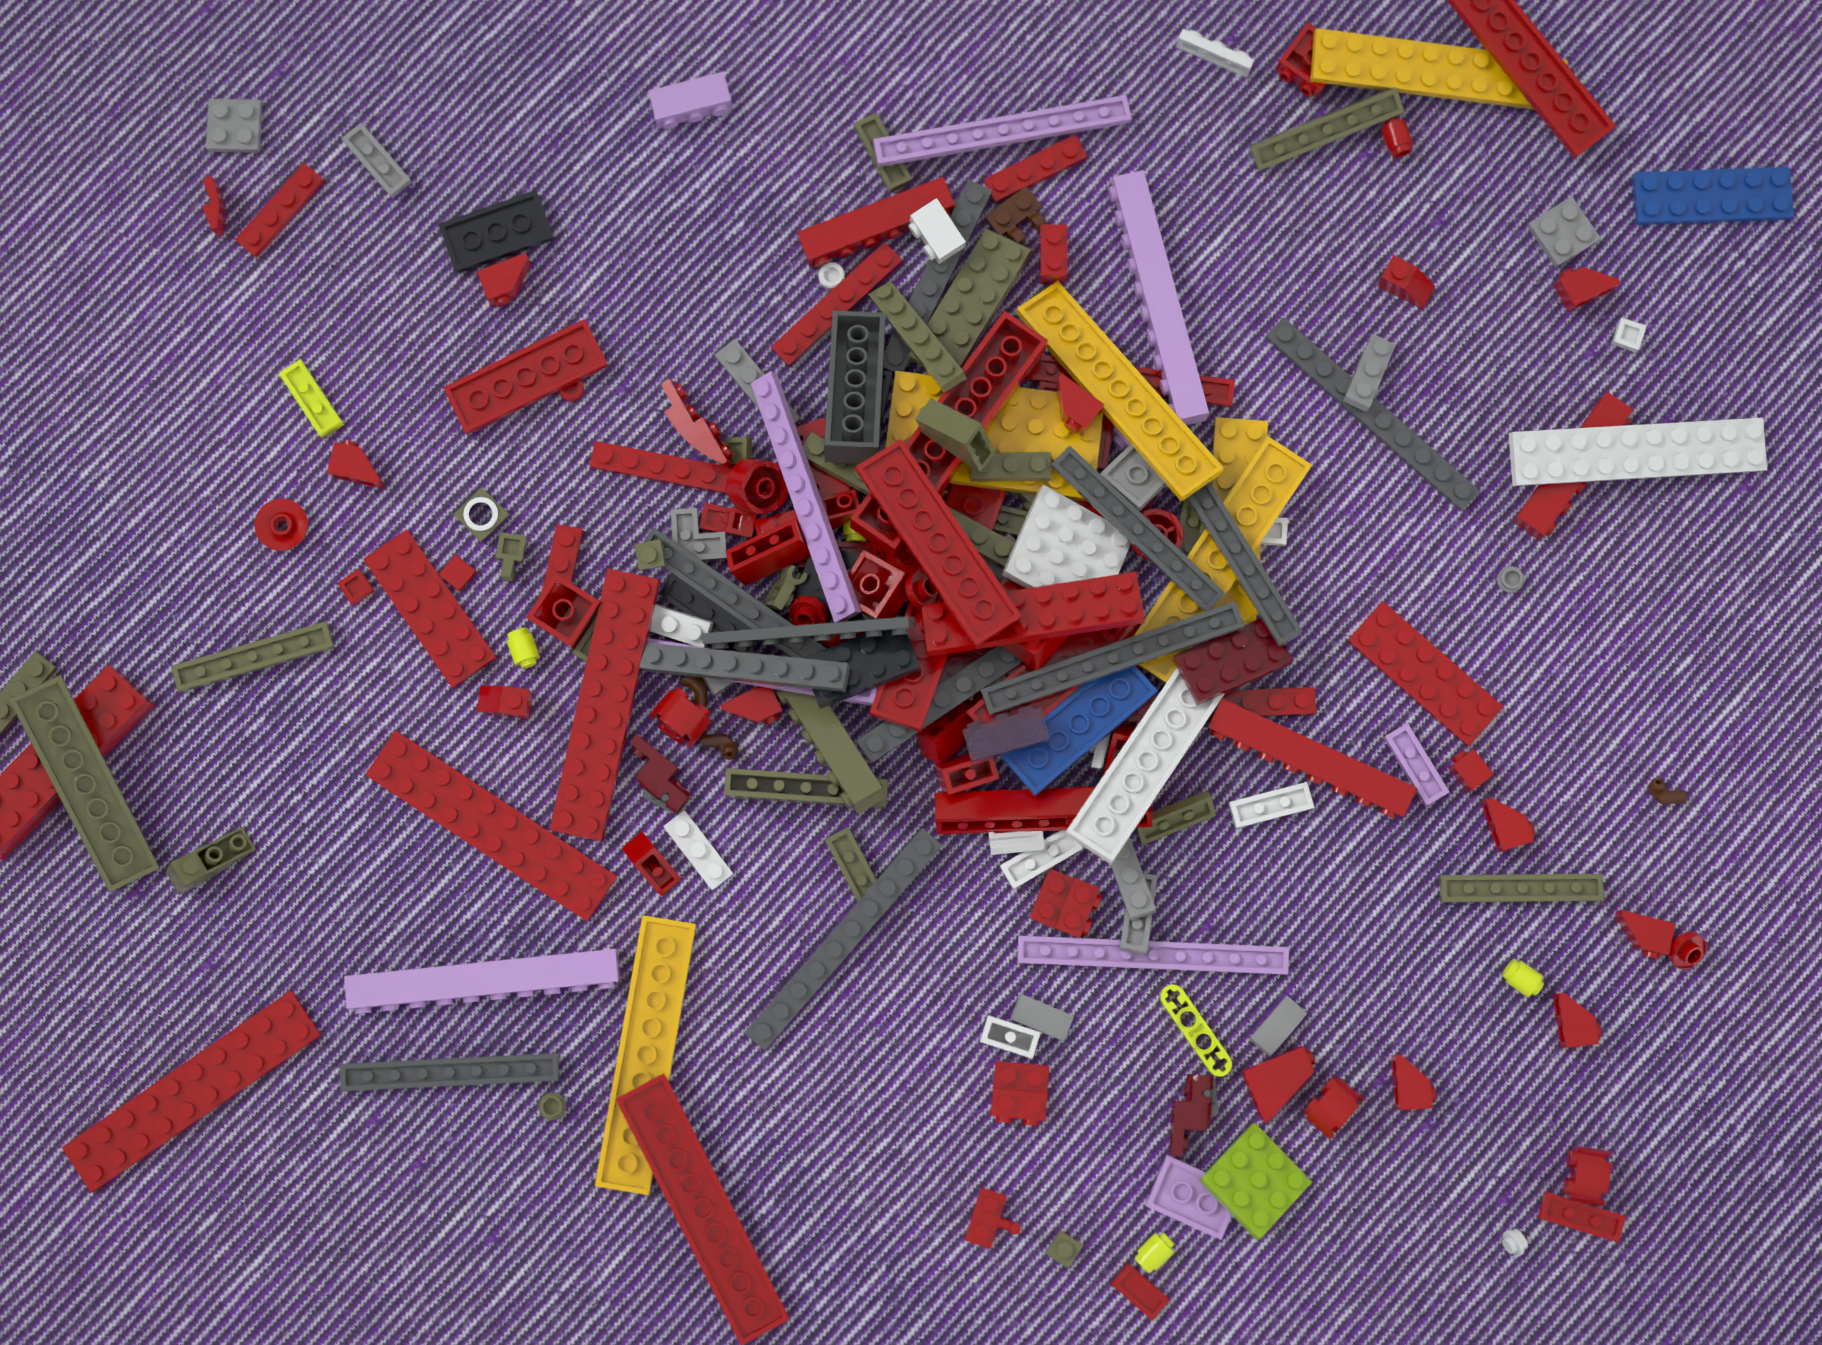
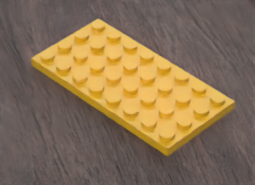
[885,371,1103,501]

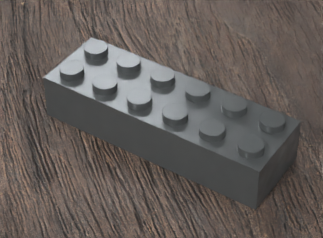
[825,311,885,464]

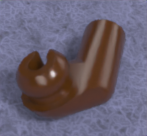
[680,675,707,707]
[702,734,738,760]
[1648,778,1687,805]

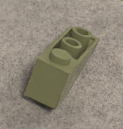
[166,827,256,895]

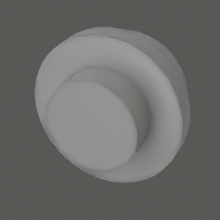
[1497,566,1524,593]

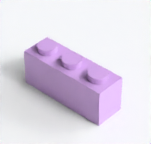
[648,72,733,129]

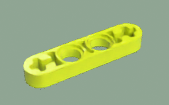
[1160,985,1232,1076]

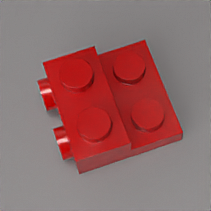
[1275,22,1328,98]
[1029,868,1103,938]
[990,1061,1050,1126]

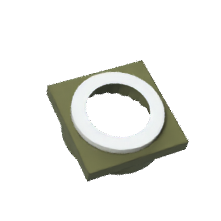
[453,487,510,543]

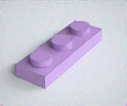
[1383,723,1449,806]

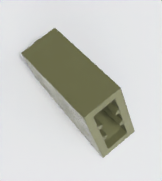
[915,399,996,472]

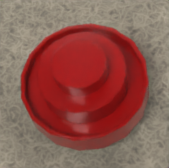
[905,570,940,610]
[789,596,829,626]
[1668,931,1707,970]

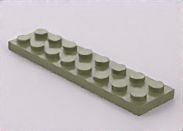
[9,675,160,892]

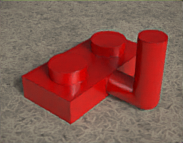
[964,1187,1021,1249]

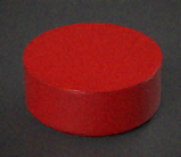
[558,380,585,402]

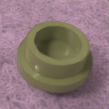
[539,1093,566,1120]

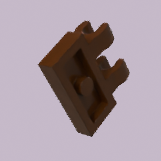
[985,186,1047,245]

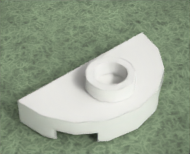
[1090,733,1111,770]

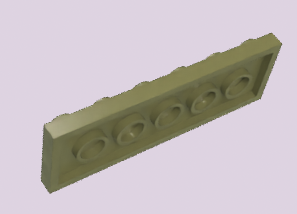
[908,229,1032,369]

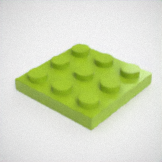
[1199,1122,1312,1241]

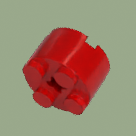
[725,458,788,514]
[649,687,711,749]
[1303,1076,1365,1140]
[1563,1145,1611,1206]

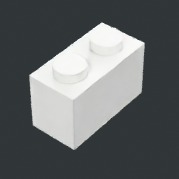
[908,198,966,264]
[979,1015,1041,1059]

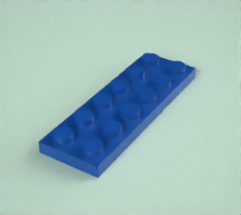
[1632,167,1794,225]
[1000,666,1158,797]

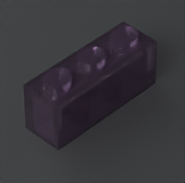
[963,705,1050,764]

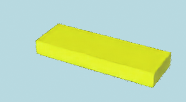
[278,359,344,439]

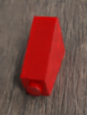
[1240,1046,1316,1122]

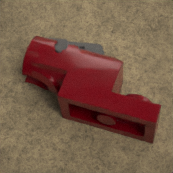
[630,734,692,815]
[1169,1074,1219,1157]

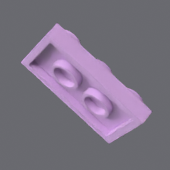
[1145,1155,1232,1240]

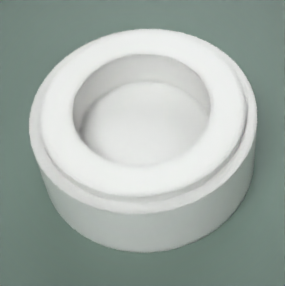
[819,262,845,290]

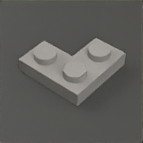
[671,508,727,561]

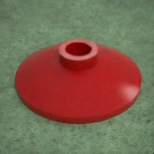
[254,498,308,551]

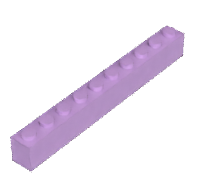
[1108,170,1209,425]
[344,949,621,1014]

